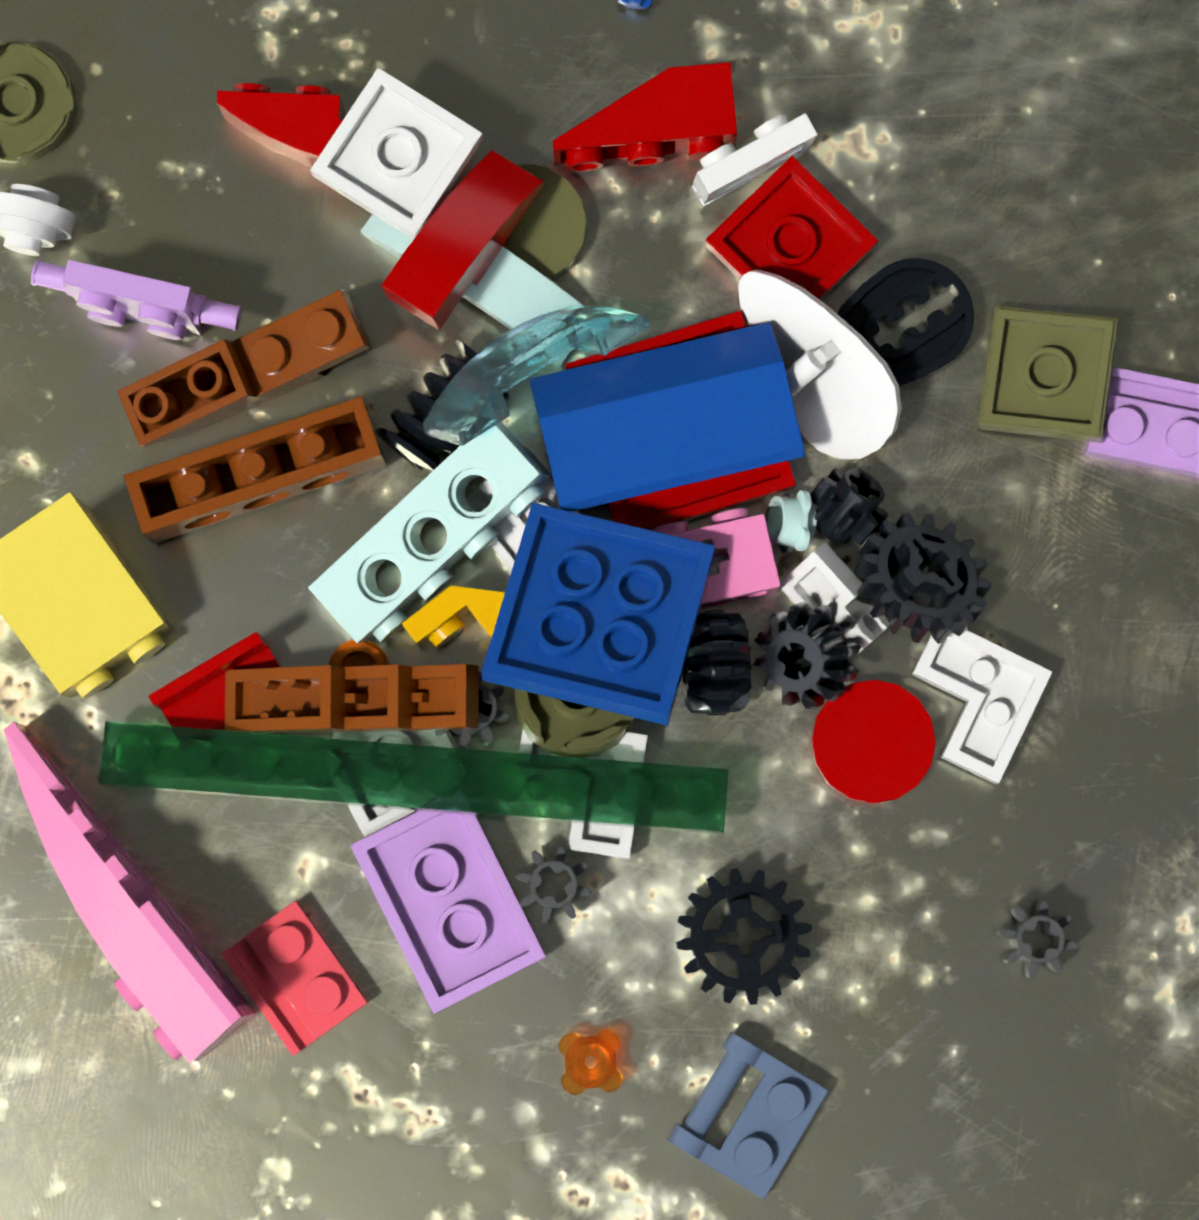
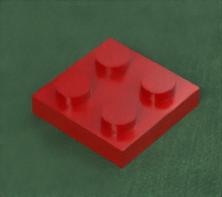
[705,156,878,300]

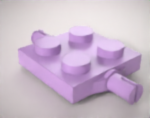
[31,259,242,340]

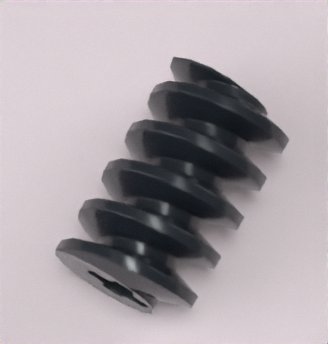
[375,339,510,471]

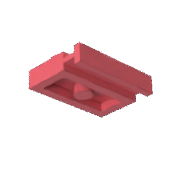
[221,901,369,1056]

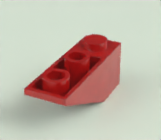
[553,62,737,172]

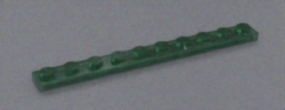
[99,721,729,834]

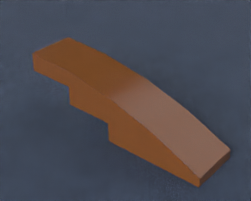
[225,664,479,733]

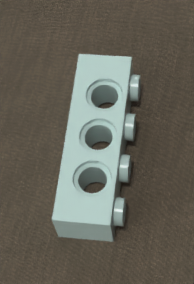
[308,418,550,643]

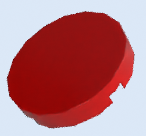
[810,679,936,804]

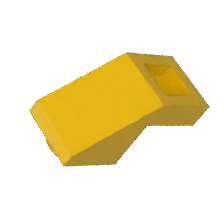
[401,586,505,649]

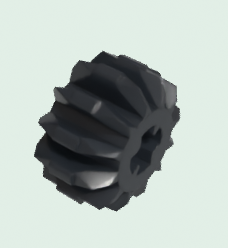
[752,602,862,709]
[681,610,752,716]

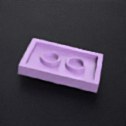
[350,789,546,1014]

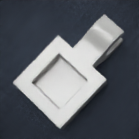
[780,542,890,654]

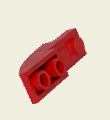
[217,83,345,167]

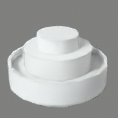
[0,184,77,256]

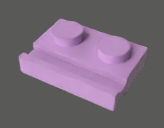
[1084,367,1199,478]

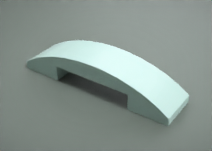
[361,206,595,367]

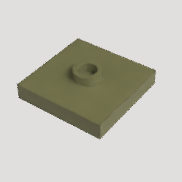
[978,306,1119,443]

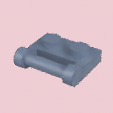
[667,1031,829,1199]

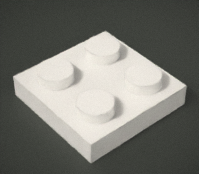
[310,68,483,240]

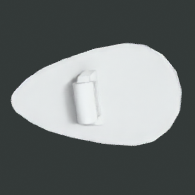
[738,270,902,459]

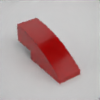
[381,150,544,331]

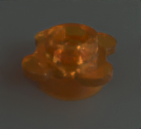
[558,1030,623,1095]

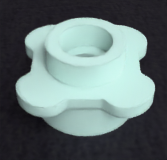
[765,490,817,554]

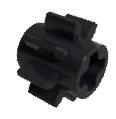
[810,468,889,545]

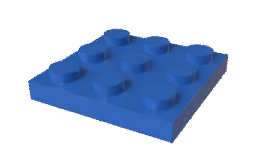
[482,503,715,726]

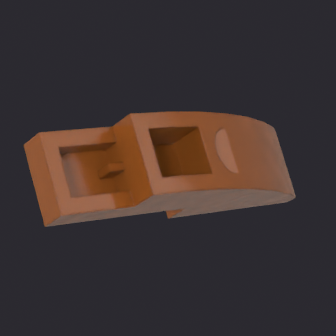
[117,289,371,448]

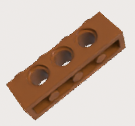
[123,396,387,544]

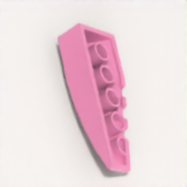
[4,722,256,1063]

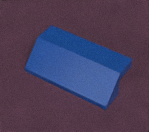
[529,322,805,512]

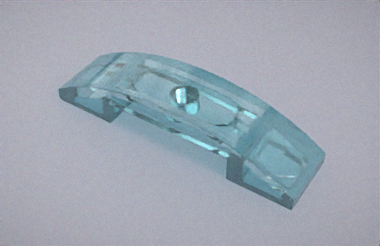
[423,306,650,446]

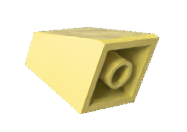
[0,492,173,700]

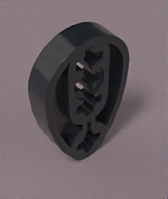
[837,258,974,390]

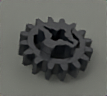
[854,513,991,644]
[676,868,812,1005]

